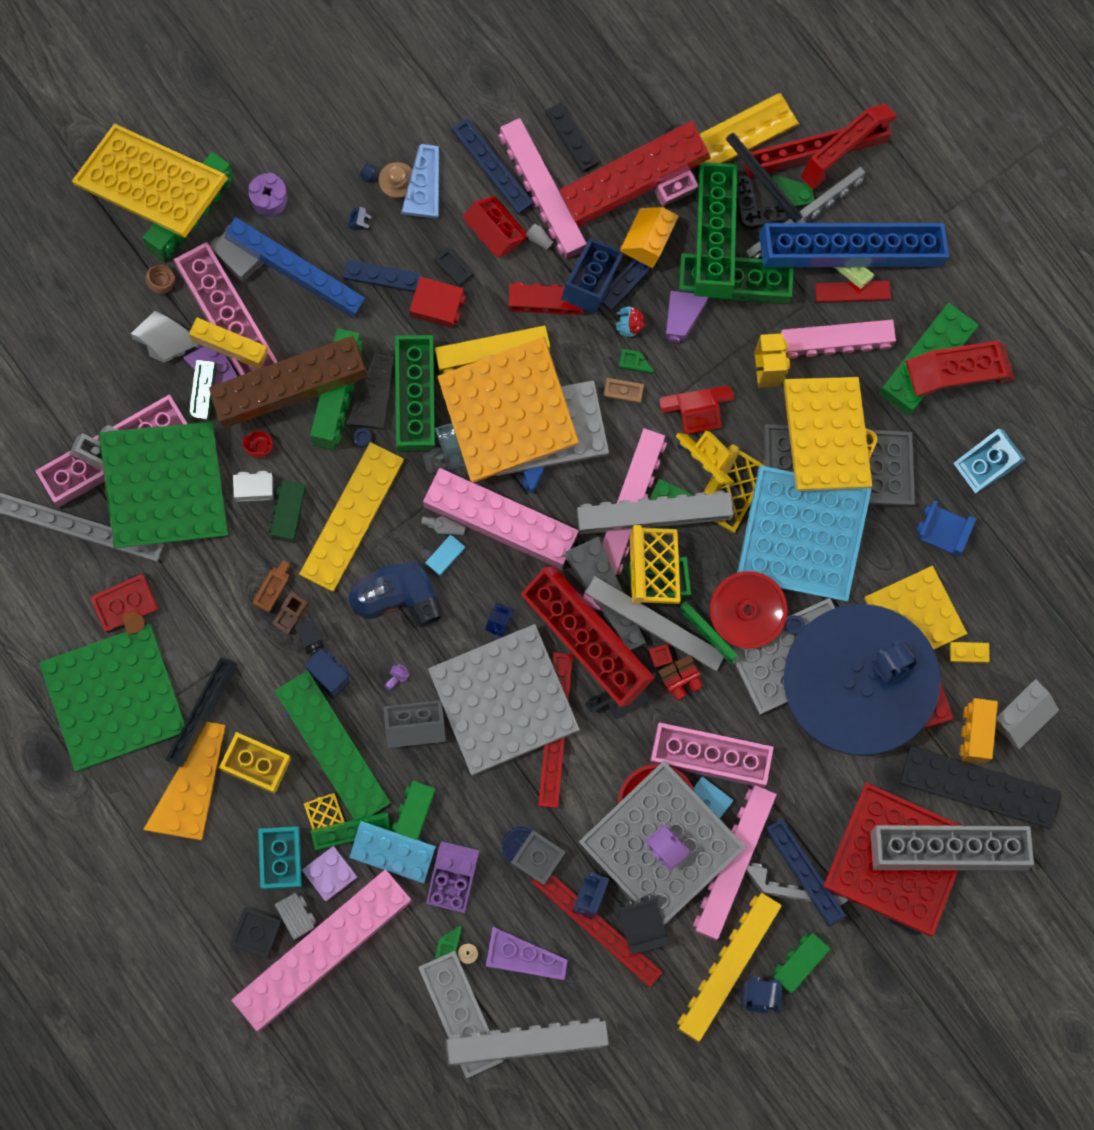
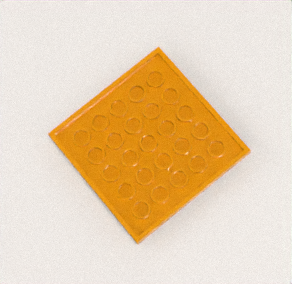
[437,337,580,483]

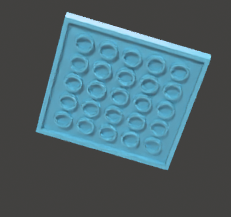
[737,465,871,601]

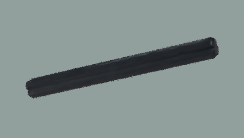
[726,133,803,223]

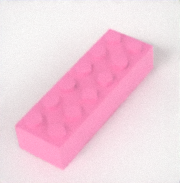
[650,723,774,788]

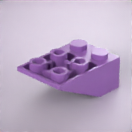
[426,841,479,913]

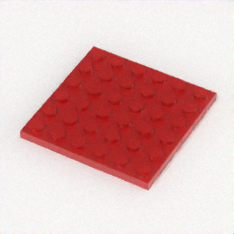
[822,783,961,937]

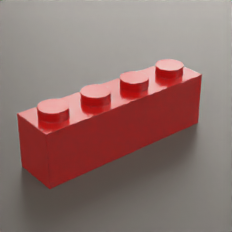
[508,282,584,316]

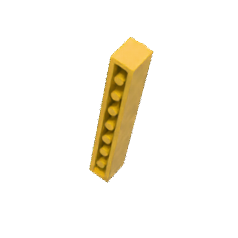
[677,893,782,1042]

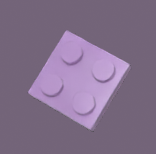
[302,846,357,902]

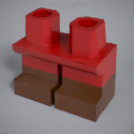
[657,655,702,701]

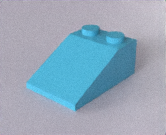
[953,429,1025,493]

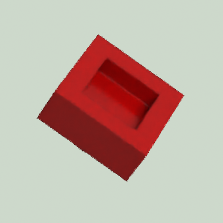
[648,644,673,669]

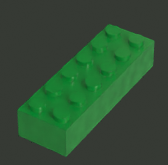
[142,152,233,263]
[678,253,793,304]
[879,303,979,416]
[310,328,363,451]
[395,335,435,452]

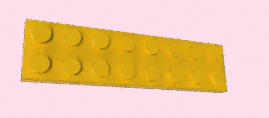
[299,442,404,593]

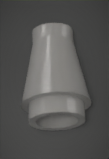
[525,224,553,250]

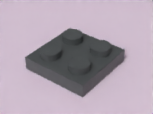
[511,830,566,885]

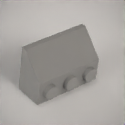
[995,679,1059,750]

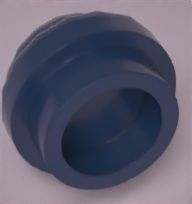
[359,163,379,182]

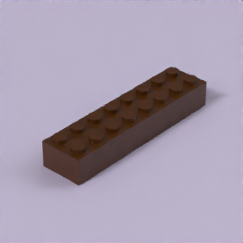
[208,335,368,428]

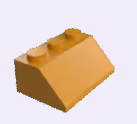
[620,207,679,268]

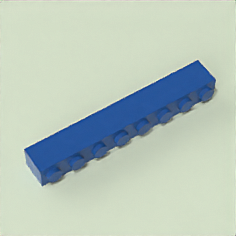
[224,217,365,318]

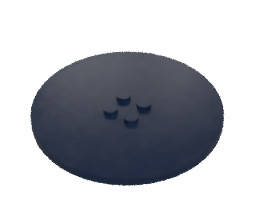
[784,604,940,756]

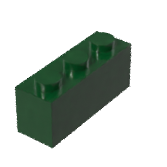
[268,480,306,543]

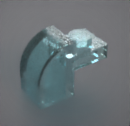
[435,423,465,470]

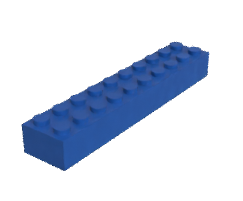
[759,223,949,267]

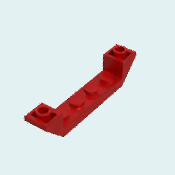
[800,104,897,190]

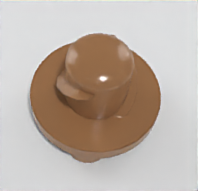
[379,162,412,199]

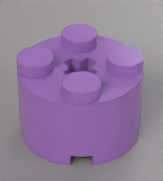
[249,173,287,217]
[644,824,691,872]

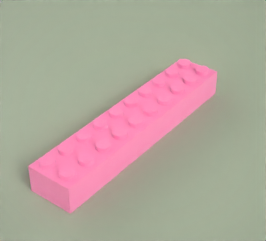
[231,869,412,1032]

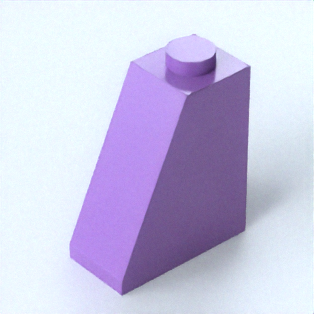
[665,291,708,343]

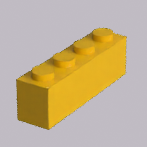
[189,318,268,369]

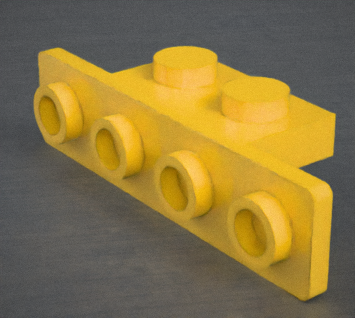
[676,431,734,485]

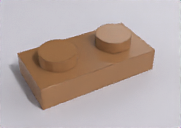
[603,378,644,404]

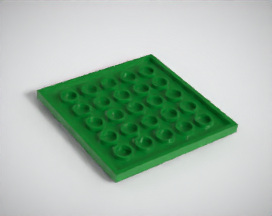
[98,422,228,549]
[39,623,185,772]

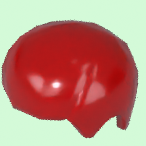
[242,431,273,459]

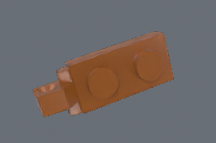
[252,560,291,613]

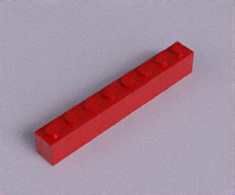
[743,125,891,178]

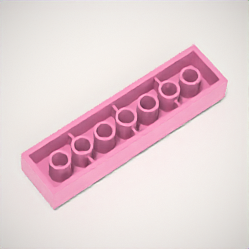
[174,242,277,376]
[36,394,187,508]
[423,468,579,569]

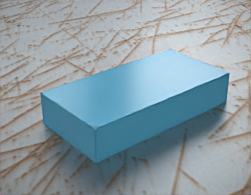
[425,535,465,576]

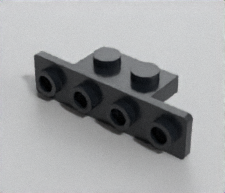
[585,666,658,719]

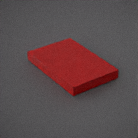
[90,574,159,632]

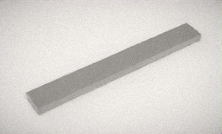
[584,576,724,671]

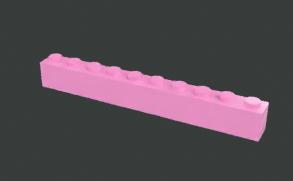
[583,428,667,615]

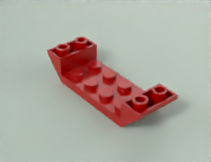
[905,341,1015,397]

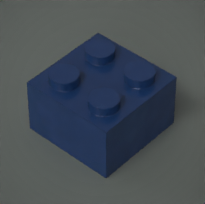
[304,649,350,699]

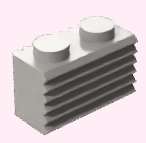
[275,893,317,940]

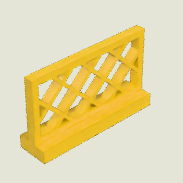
[703,444,764,533]
[630,525,680,605]

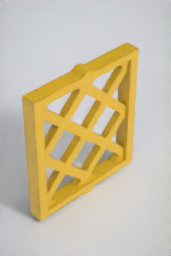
[304,793,344,829]

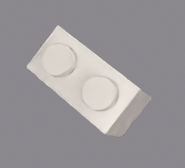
[233,471,274,502]

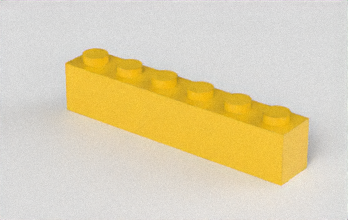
[435,326,550,375]

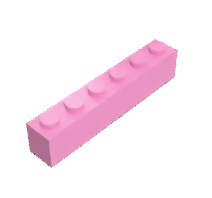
[780,320,896,359]

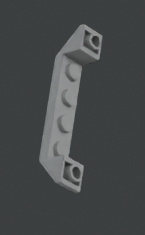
[745,863,848,906]

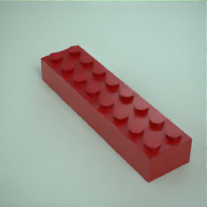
[559,120,711,227]
[521,566,655,707]

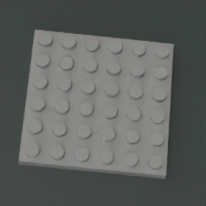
[428,624,580,776]
[579,760,746,925]

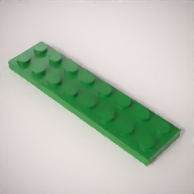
[274,670,390,820]

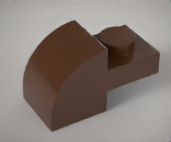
[272,591,309,634]

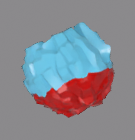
[616,306,645,337]

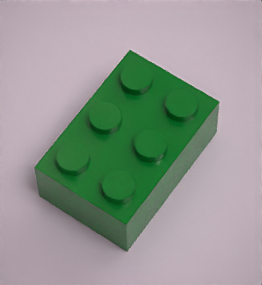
[628,557,691,604]

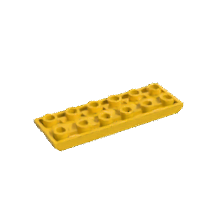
[698,94,799,166]

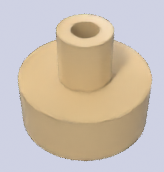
[458,944,478,964]

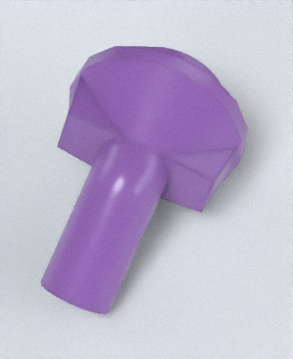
[384,665,409,691]

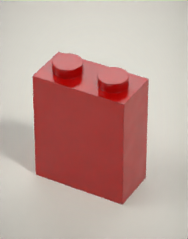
[410,277,466,329]

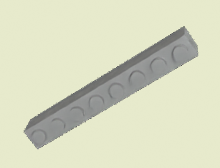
[577,491,733,534]
[445,1018,609,1066]

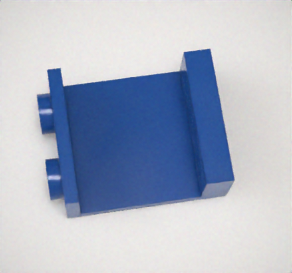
[916,501,976,557]

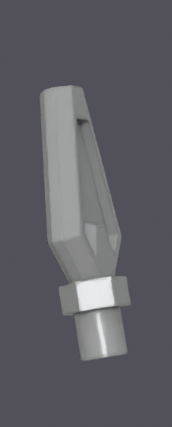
[421,516,466,535]

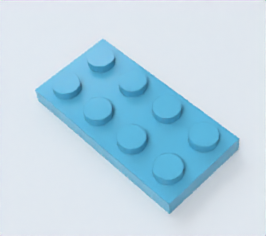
[350,821,436,883]

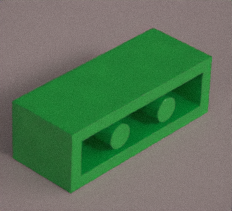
[391,781,435,840]
[771,933,830,995]

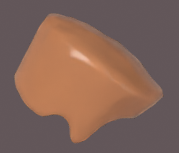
[145,265,175,295]

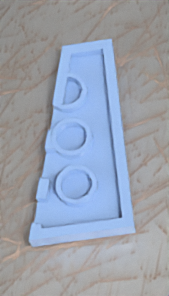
[401,144,439,219]

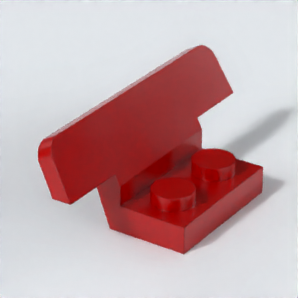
[660,386,734,434]

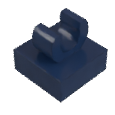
[348,207,371,230]

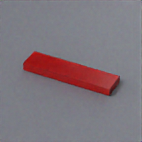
[815,281,891,303]

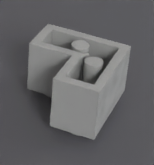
[69,425,118,471]

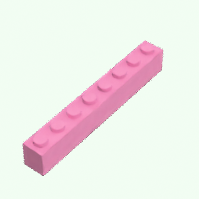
[498,118,586,259]
[693,785,777,941]

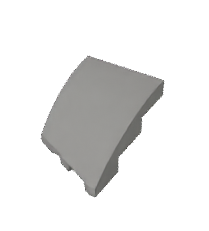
[131,311,201,363]

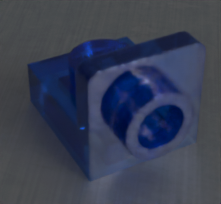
[485,602,514,637]

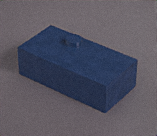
[561,238,624,314]

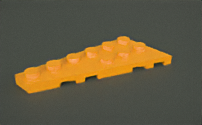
[143,722,226,841]

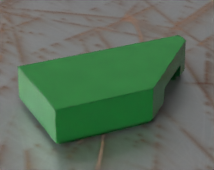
[619,349,653,374]
[435,926,462,959]

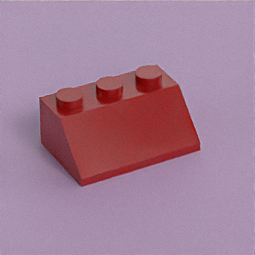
[462,196,529,258]

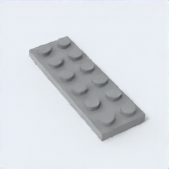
[418,951,503,1078]

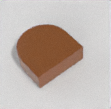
[122,612,144,635]

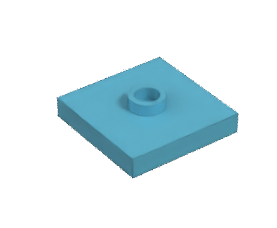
[694,777,733,819]

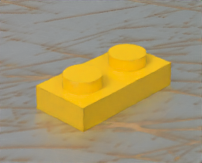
[949,642,989,663]

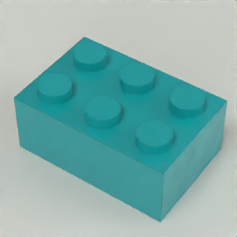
[258,827,302,891]

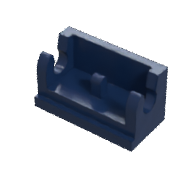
[572,872,609,919]

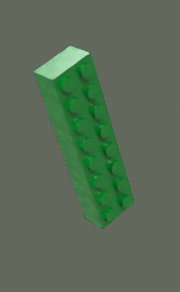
[694,162,737,299]

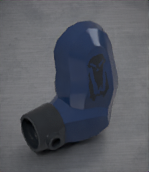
[349,562,444,627]

